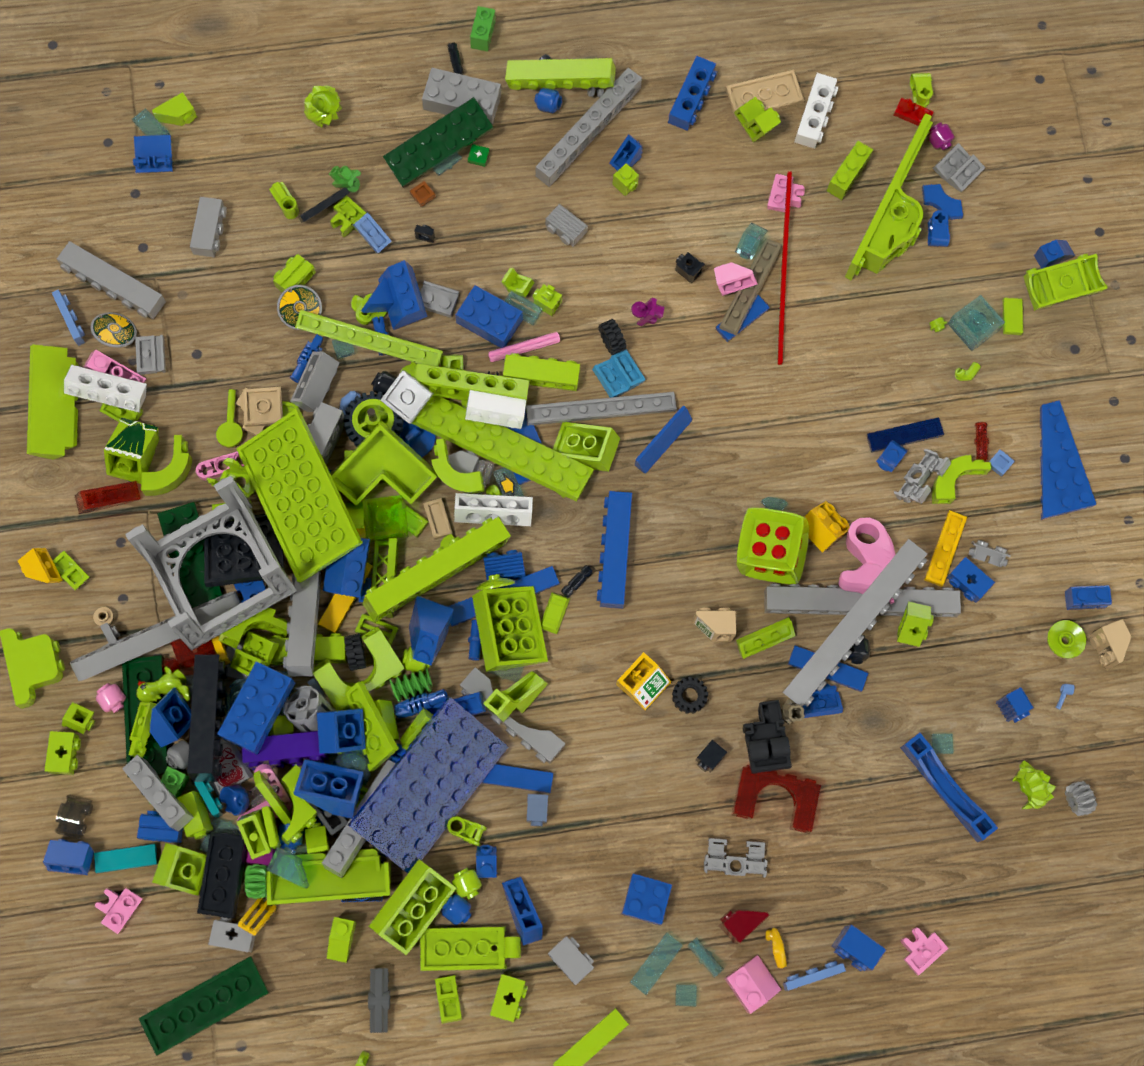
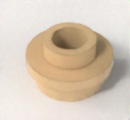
[93,607,114,626]

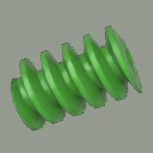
[389,668,432,702]

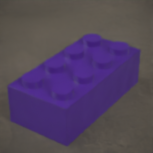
[242,731,329,771]

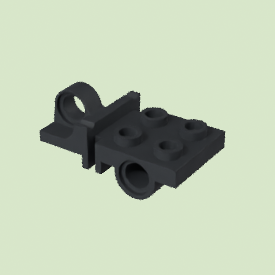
[742,700,792,774]

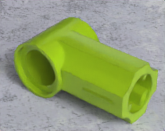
[269,182,299,219]

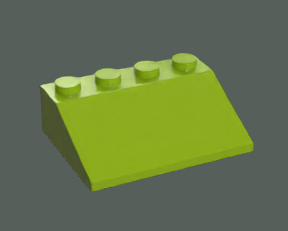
[472,586,548,672]

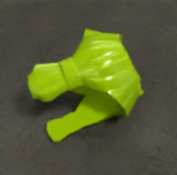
[207,458,255,498]

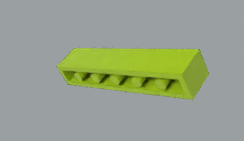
[505,58,616,90]

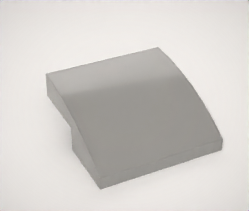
[933,143,985,192]

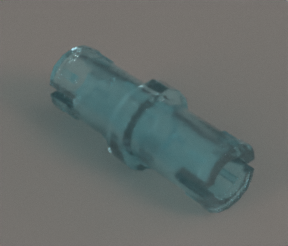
[687,938,724,978]

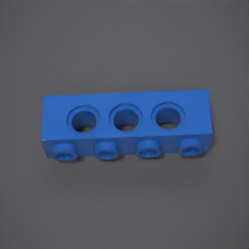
[668,56,717,131]

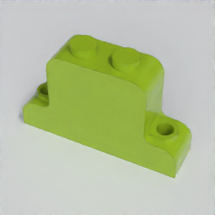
[0,628,65,709]

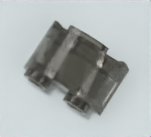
[55,794,93,840]

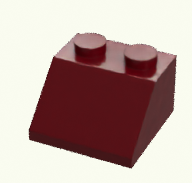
[719,910,770,944]

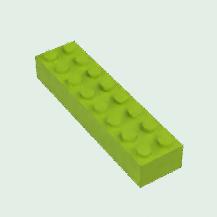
[362,517,511,623]

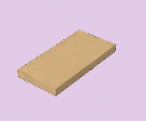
[726,70,804,120]

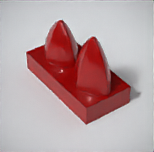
[893,97,934,126]

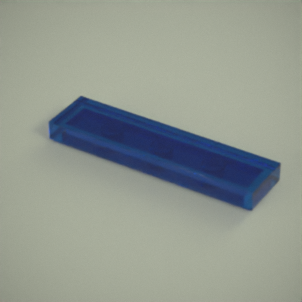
[866,417,944,453]

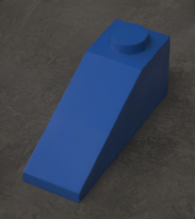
[502,877,543,946]

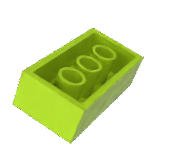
[369,860,456,955]

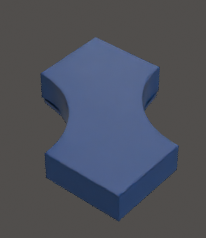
[922,184,963,220]

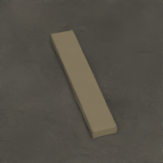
[720,239,782,335]

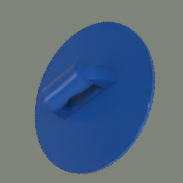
[400,419,435,457]

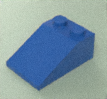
[294,759,364,819]

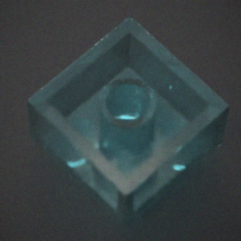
[948,295,1005,351]

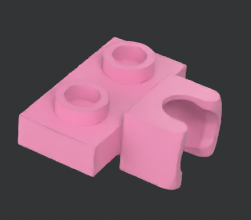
[767,174,805,212]
[94,888,143,934]
[901,927,949,976]

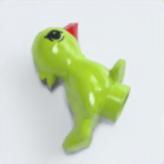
[136,666,191,703]

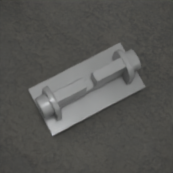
[968,540,1011,567]

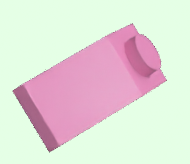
[714,262,757,296]

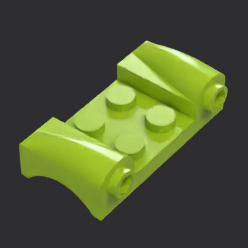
[1023,254,1107,311]

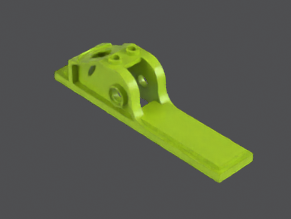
[845,113,933,280]

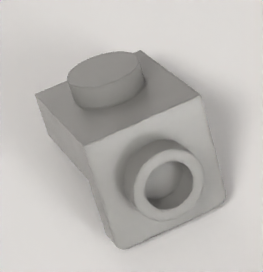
[100,623,120,648]

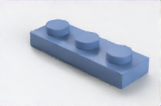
[51,290,85,346]
[783,961,846,991]

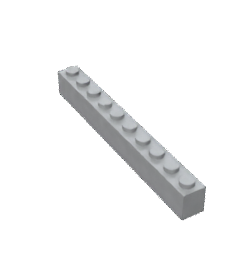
[783,539,928,707]
[764,584,961,617]

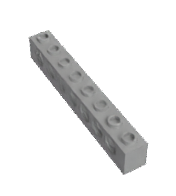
[536,68,642,187]

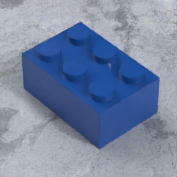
[455,285,523,348]

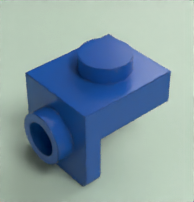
[476,845,497,878]

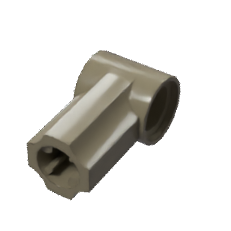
[781,699,805,725]

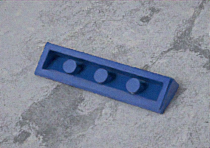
[635,406,692,473]

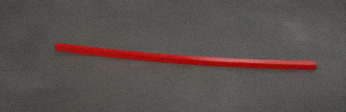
[777,171,792,365]

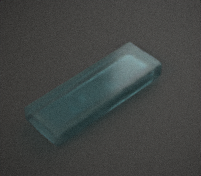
[630,933,683,995]

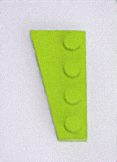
[346,682,399,771]

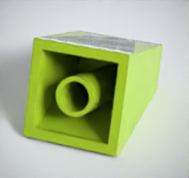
[104,418,159,484]

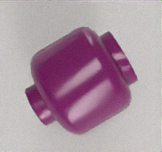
[927,122,955,151]

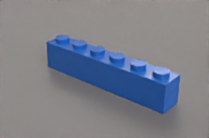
[597,491,632,609]

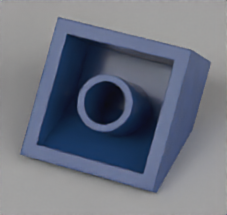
[150,687,191,747]

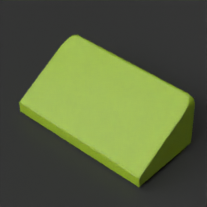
[100,403,144,422]

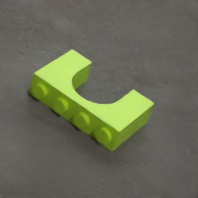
[313,627,405,711]

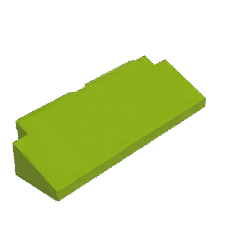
[27,344,79,460]
[266,849,391,905]

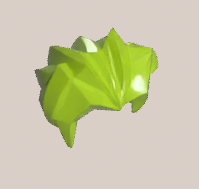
[304,85,343,128]
[1012,760,1056,809]

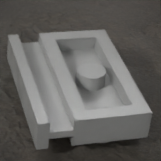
[420,281,459,318]
[135,335,166,375]

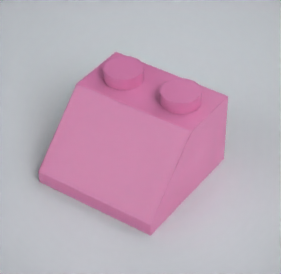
[724,955,781,1014]

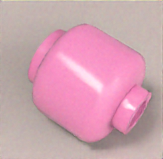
[96,683,126,713]

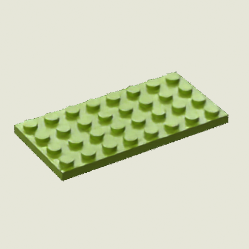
[236,409,363,582]

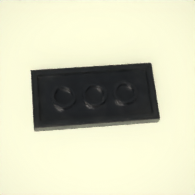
[197,831,247,919]

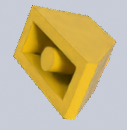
[17,548,63,583]

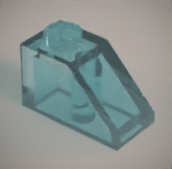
[735,222,768,259]
[266,846,309,889]

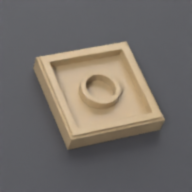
[243,387,283,427]

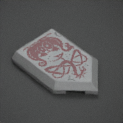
[210,739,253,797]

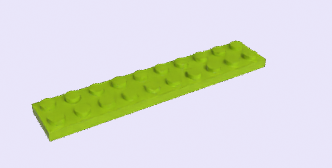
[411,396,594,502]

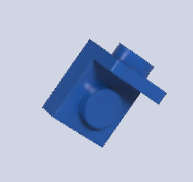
[876,440,907,472]

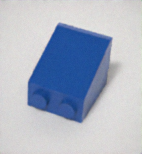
[409,596,454,666]

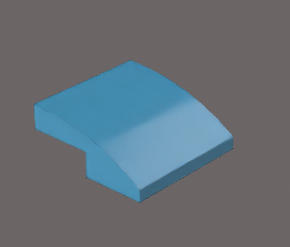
[592,349,646,398]

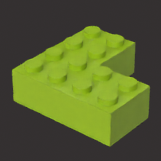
[331,421,438,506]

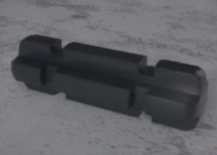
[447,42,463,75]
[561,565,593,598]

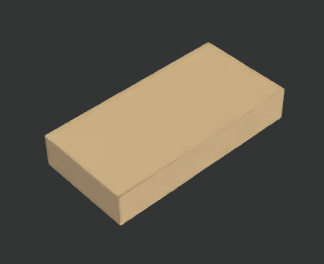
[423,498,453,540]

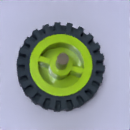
[344,391,404,447]

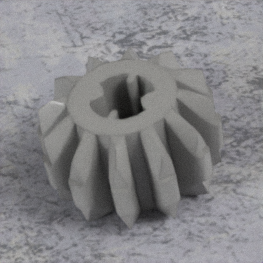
[1065,781,1097,816]

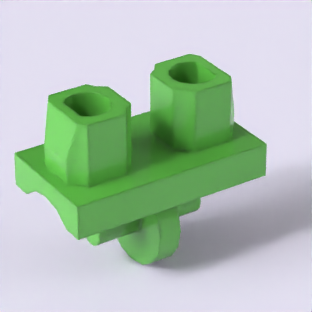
[329,166,361,192]

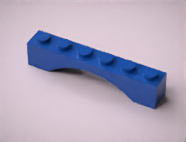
[900,733,998,842]

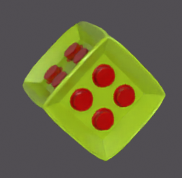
[736,508,809,584]

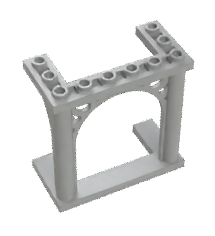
[125,476,297,650]

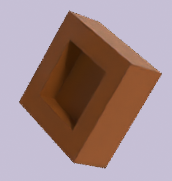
[410,181,435,207]

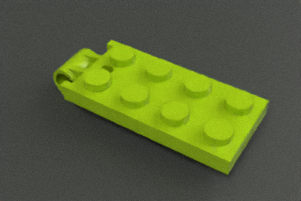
[420,927,521,971]

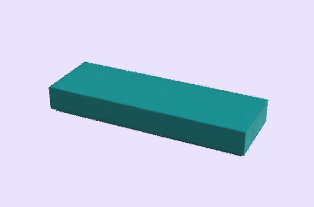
[94,844,158,874]

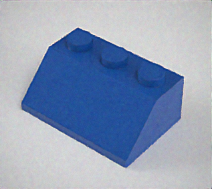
[378,260,428,330]
[323,538,371,597]

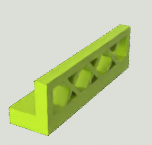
[372,538,398,618]

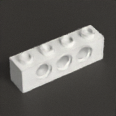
[794,73,838,149]
[64,365,147,412]
[454,493,533,526]

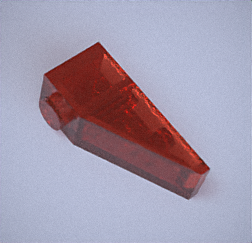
[75,481,141,514]

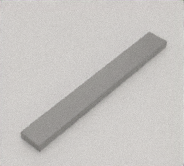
[526,392,677,426]

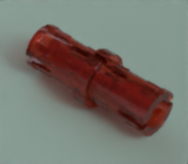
[974,422,989,461]

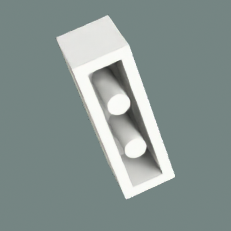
[465,390,526,429]

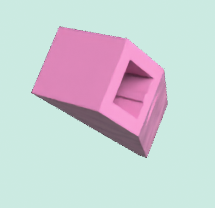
[83,350,146,383]

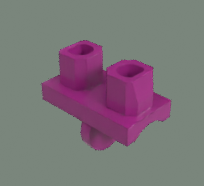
[631,297,665,326]

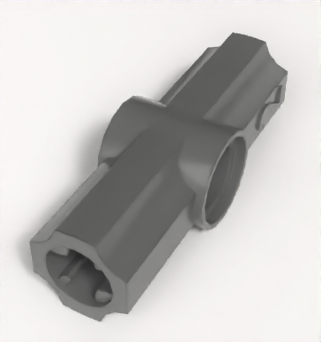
[368,968,390,1033]

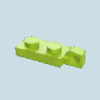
[128,702,156,758]

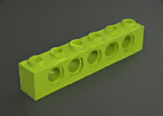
[414,364,529,407]

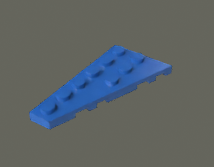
[1040,400,1097,520]

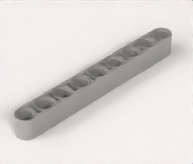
[70,591,241,681]

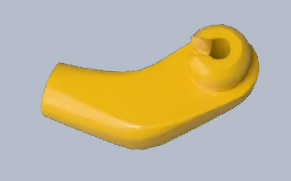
[765,928,787,968]

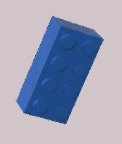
[217,661,295,755]

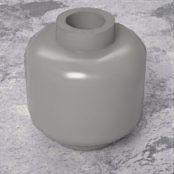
[166,740,189,770]

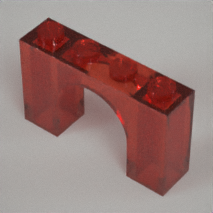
[731,765,821,834]

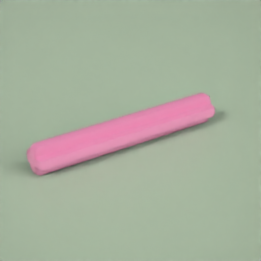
[488,332,560,362]

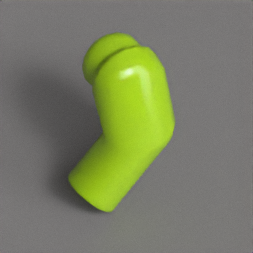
[955,362,981,381]

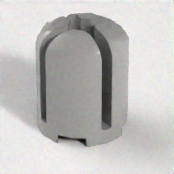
[283,686,336,733]

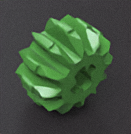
[244,864,268,899]

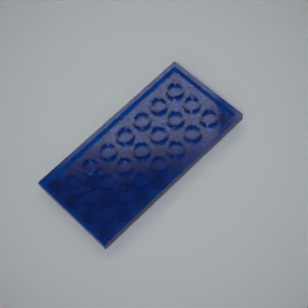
[348,697,508,874]

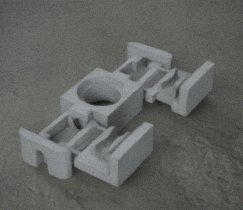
[894,449,951,504]
[704,838,767,878]

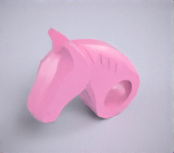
[838,518,896,604]

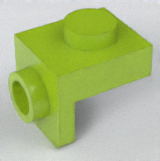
[502,268,535,297]

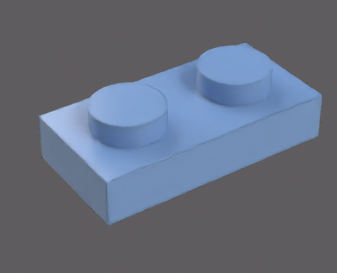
[353,213,391,253]

